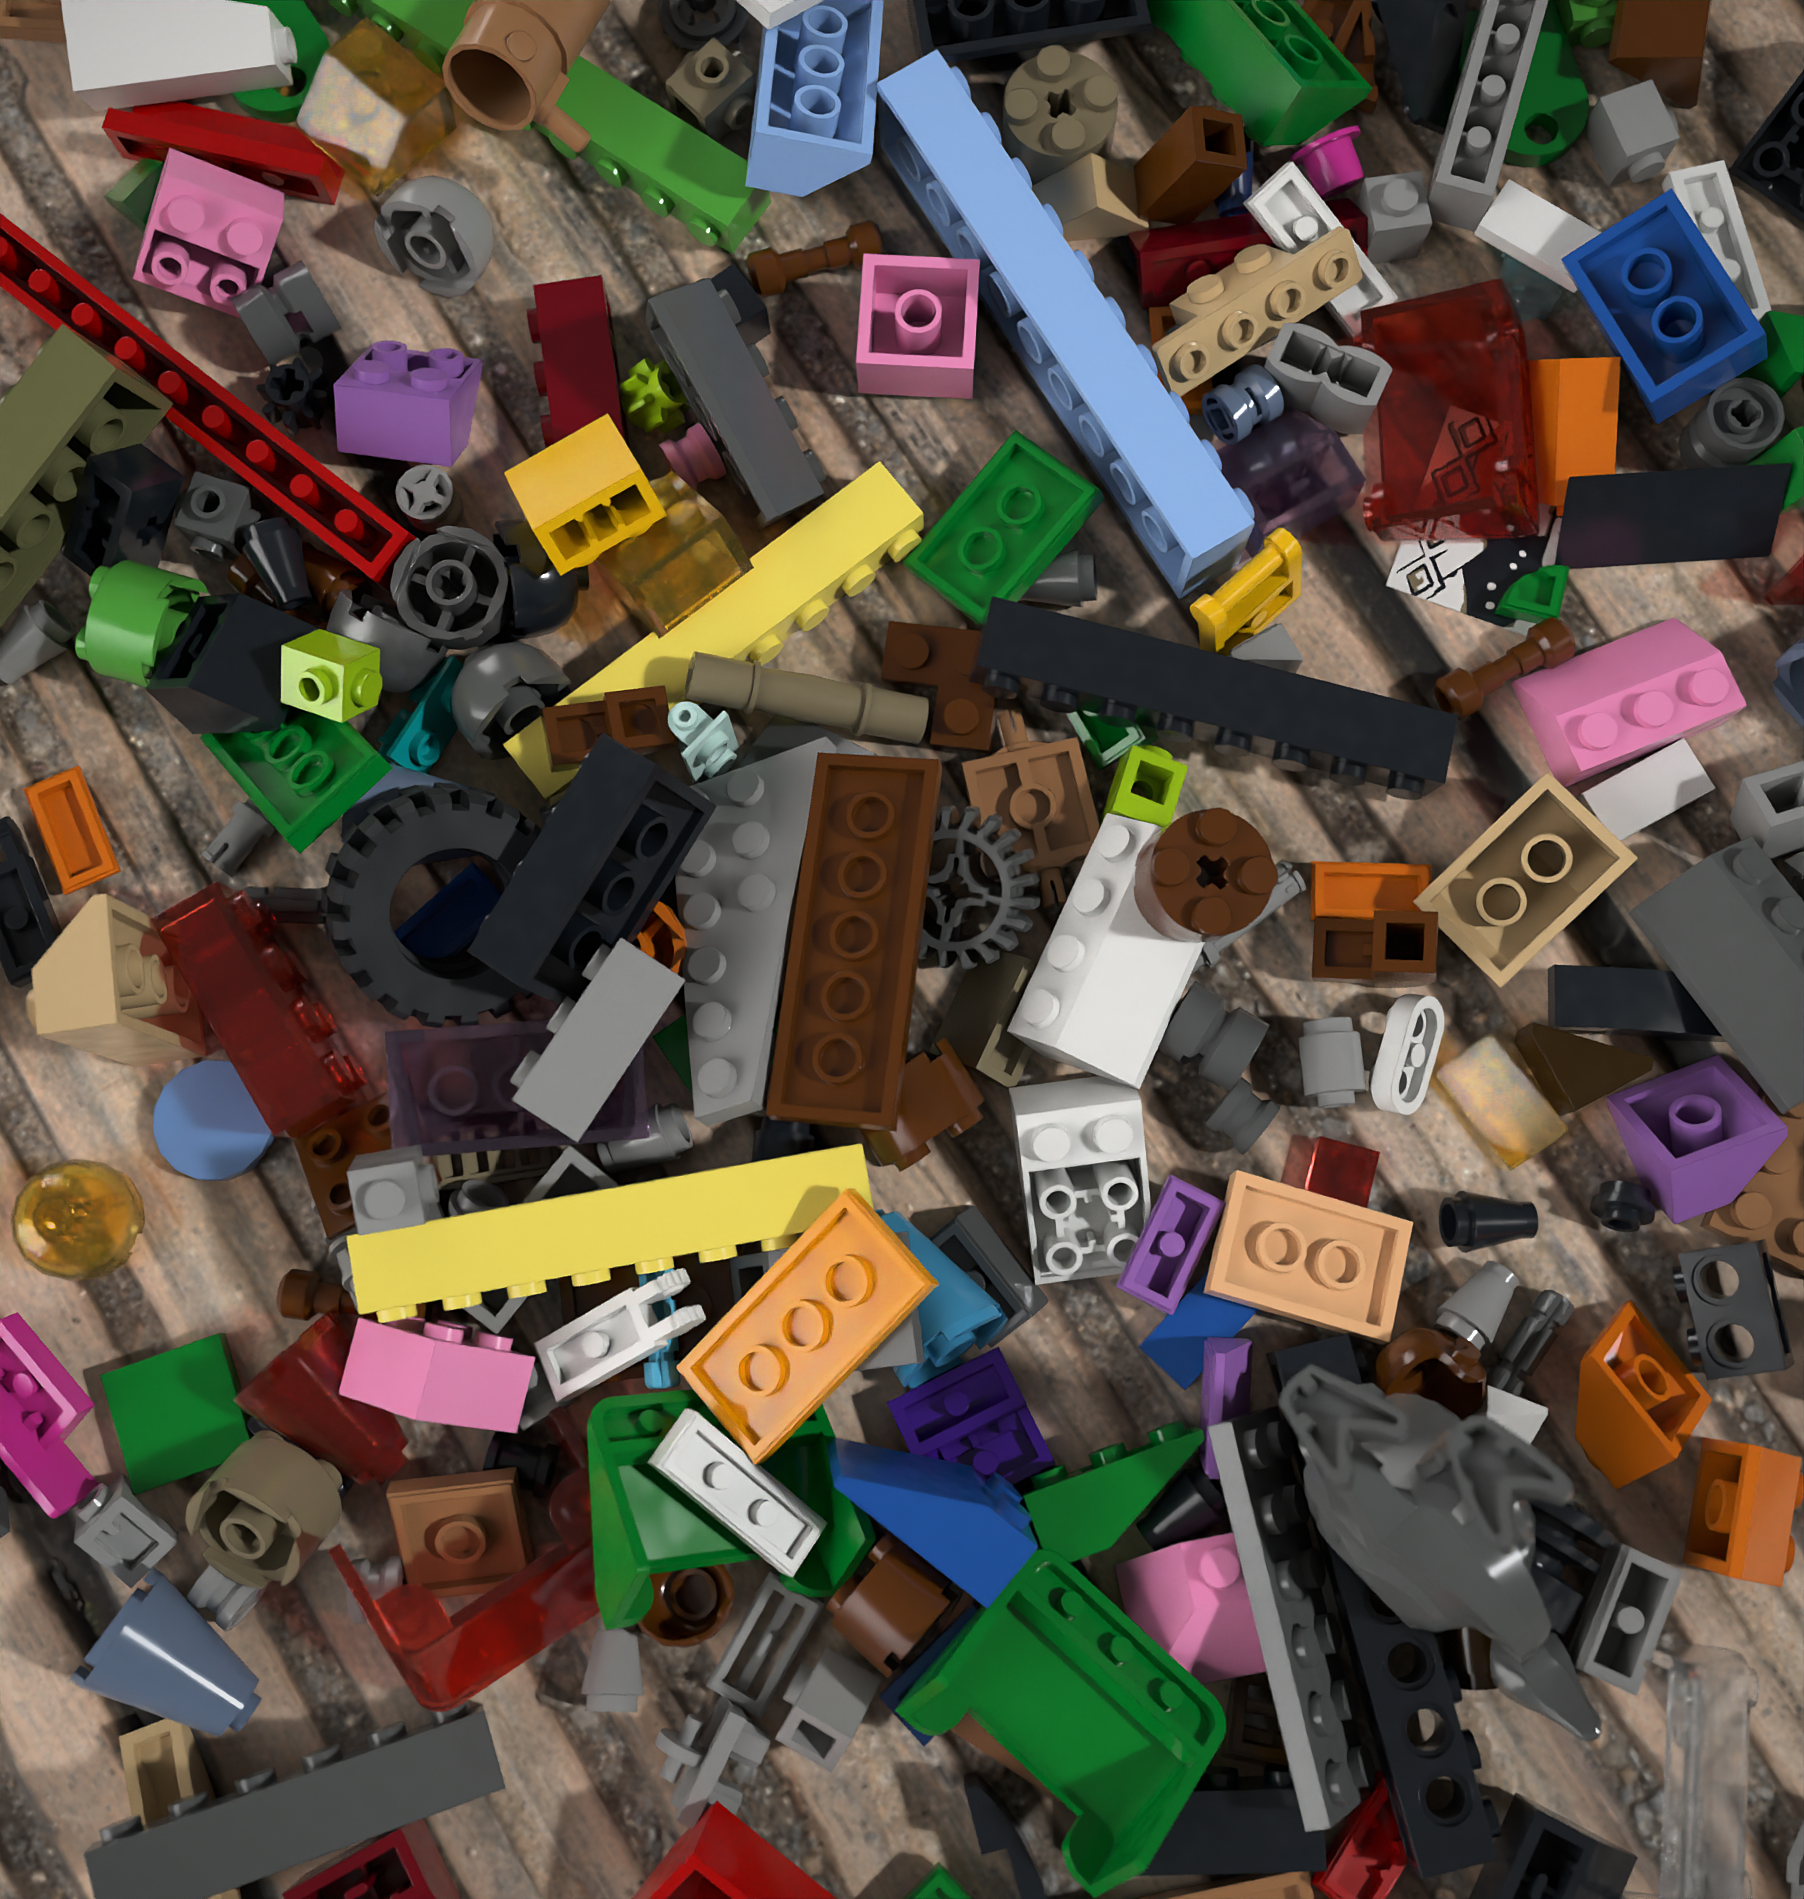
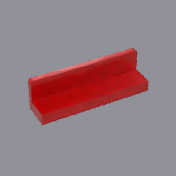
[102,101,352,205]

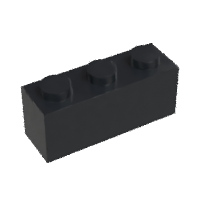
[1135,1766,1327,1877]

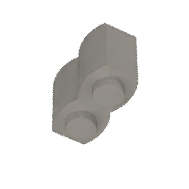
[1264,323,1393,434]

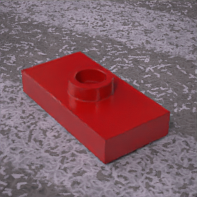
[1310,1771,1431,1899]

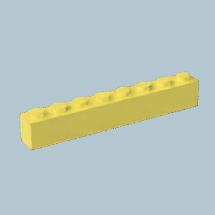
[503,461,924,803]
[346,1143,874,1323]

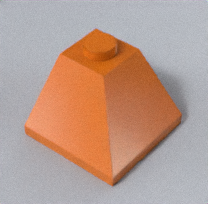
[1575,1299,1712,1490]

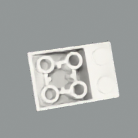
[1009,1076,1151,1285]

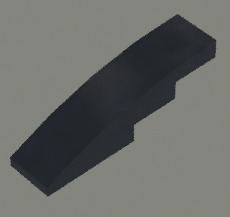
[1548,965,1726,1042]

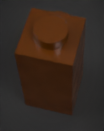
[1134,105,1247,225]

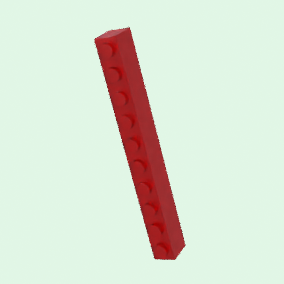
[0,213,416,592]

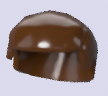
[638,1564,735,1648]

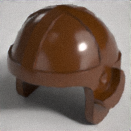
[1375,1327,1486,1421]

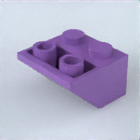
[334,340,482,467]

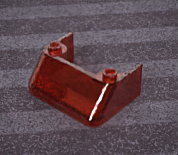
[328,1405,600,1712]

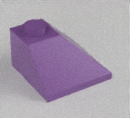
[1607,1055,1788,1224]

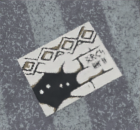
[1386,407,1562,636]

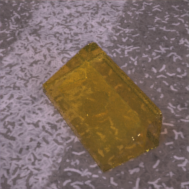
[1433,1033,1569,1171]

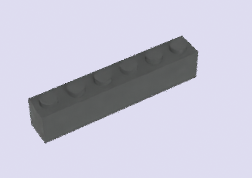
[84,1699,506,1899]

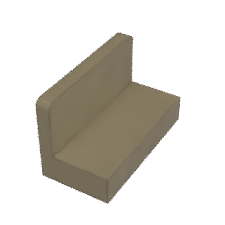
[930,951,1037,1090]

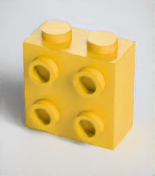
[504,413,667,576]

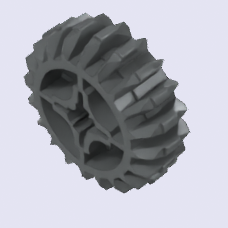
[918,805,1041,970]

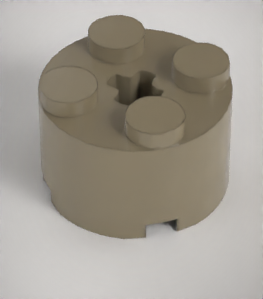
[1001,45,1118,186]
[186,1430,342,1589]

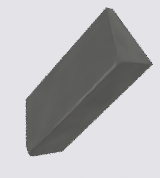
[929,1206,1048,1348]

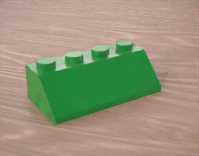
[1146,0,1372,147]

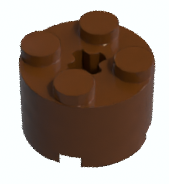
[1133,807,1278,943]
[857,1037,985,1172]
[825,1531,962,1678]

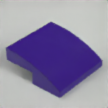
[887,1346,1056,1486]

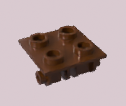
[293,1083,443,1240]

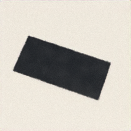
[1554,463,1791,569]

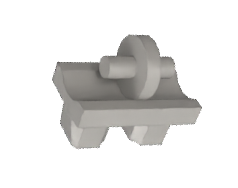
[655,1695,771,1829]

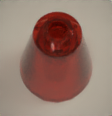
[233,1311,409,1486]

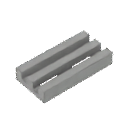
[706,1569,825,1719]

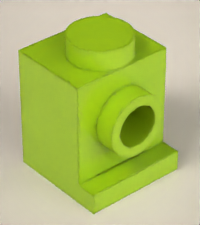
[1098,745,1188,828]

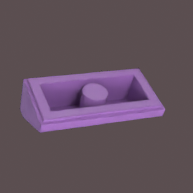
[1115,1175,1226,1315]
[1198,1337,1253,1479]

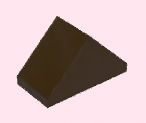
[1514,1022,1654,1117]

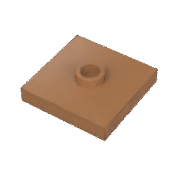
[386,1467,537,1602]

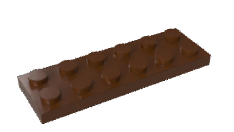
[766,752,943,1131]

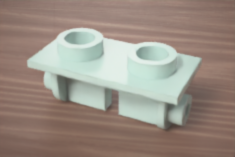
[668,701,739,785]

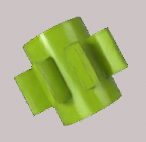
[619,358,691,434]

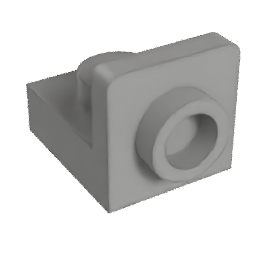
[74,1474,178,1588]

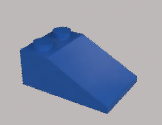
[1561,188,1768,424]
[827,1438,1038,1609]

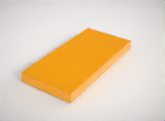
[676,1189,939,1465]

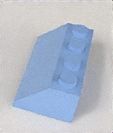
[745,0,884,197]

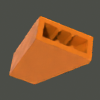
[1526,357,1621,516]

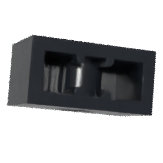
[63,443,184,577]

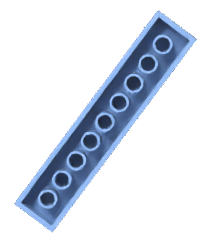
[877,49,1255,600]

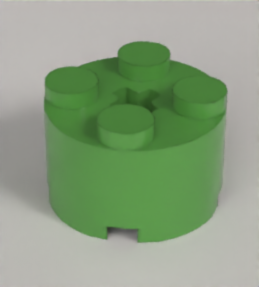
[75,560,209,688]

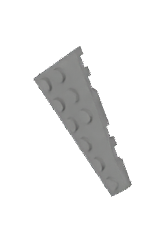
[675,736,837,1126]

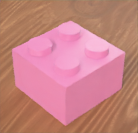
[856,254,980,399]
[338,1316,535,1433]

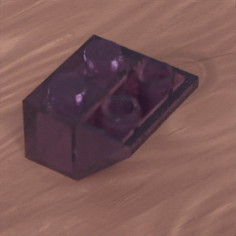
[1216,408,1366,558]

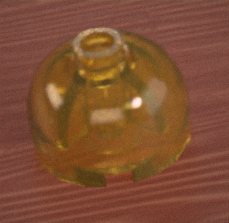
[10,1158,145,1282]

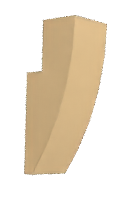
[119,1719,242,1899]

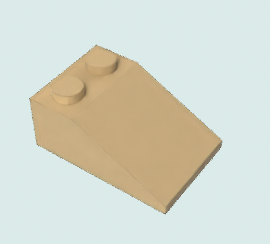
[1413,772,1638,988]

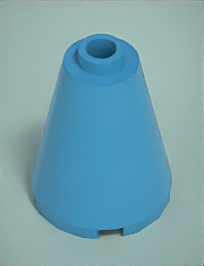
[875,1209,1008,1389]

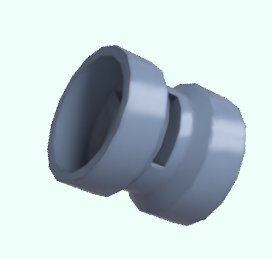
[1201,364,1284,445]

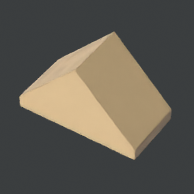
[1031,153,1149,242]

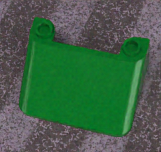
[587,1389,876,1630]
[895,1549,1226,1898]

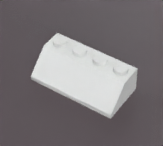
[1007,813,1209,1089]

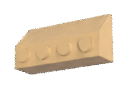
[26,893,206,1067]

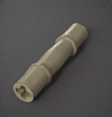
[685,651,929,744]

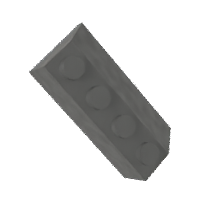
[645,278,826,531]
[1629,836,1804,1115]

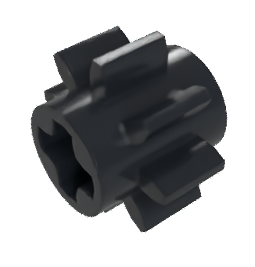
[256,357,335,436]

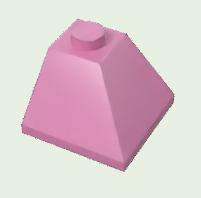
[1114,1533,1267,1685]

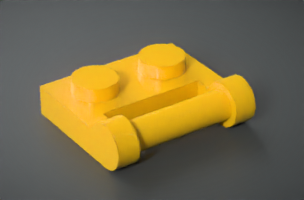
[1189,527,1302,656]

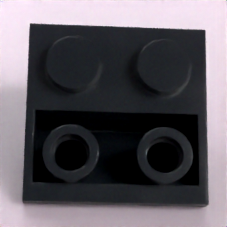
[145,593,320,734]
[1469,1792,1638,1899]

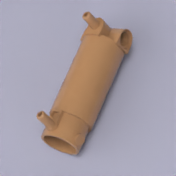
[442,0,612,153]

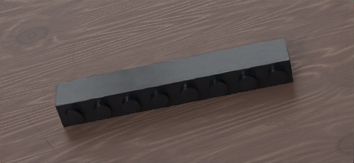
[968,596,1458,800]

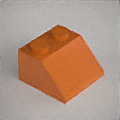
[1683,1437,1804,1587]

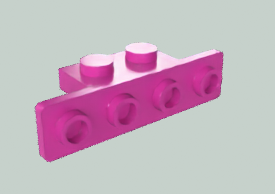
[0,1312,99,1518]

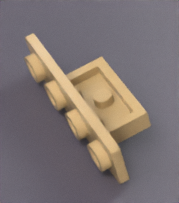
[1152,226,1363,397]

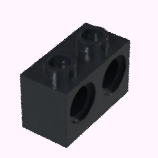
[1673,1239,1795,1380]

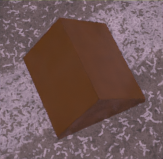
[1608,0,1712,110]

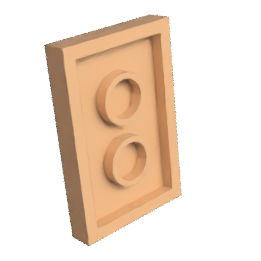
[1204,1170,1413,1345]

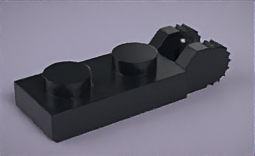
[0,816,62,988]

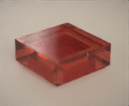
[1304,1136,1380,1208]

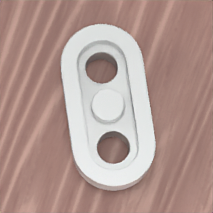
[1368,993,1444,1115]

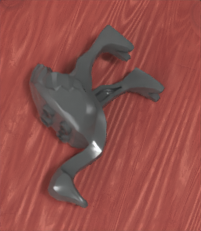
[1279,1364,1602,1741]

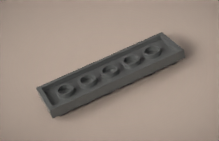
[1208,1406,1375,1831]

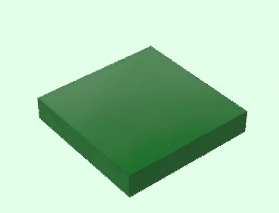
[100,1333,254,1495]

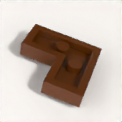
[881,621,999,754]

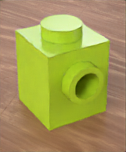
[281,629,382,723]

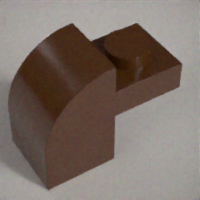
[1312,910,1439,988]

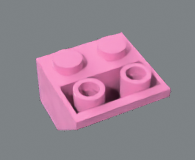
[133,148,284,318]

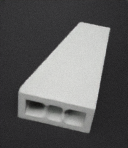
[61,0,297,111]

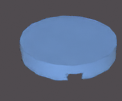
[153,1060,279,1181]

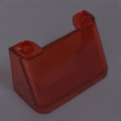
[1354,278,1540,541]

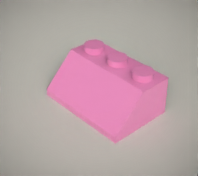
[1511,617,1747,788]

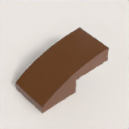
[541,685,675,773]

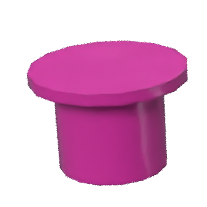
[1289,126,1365,200]

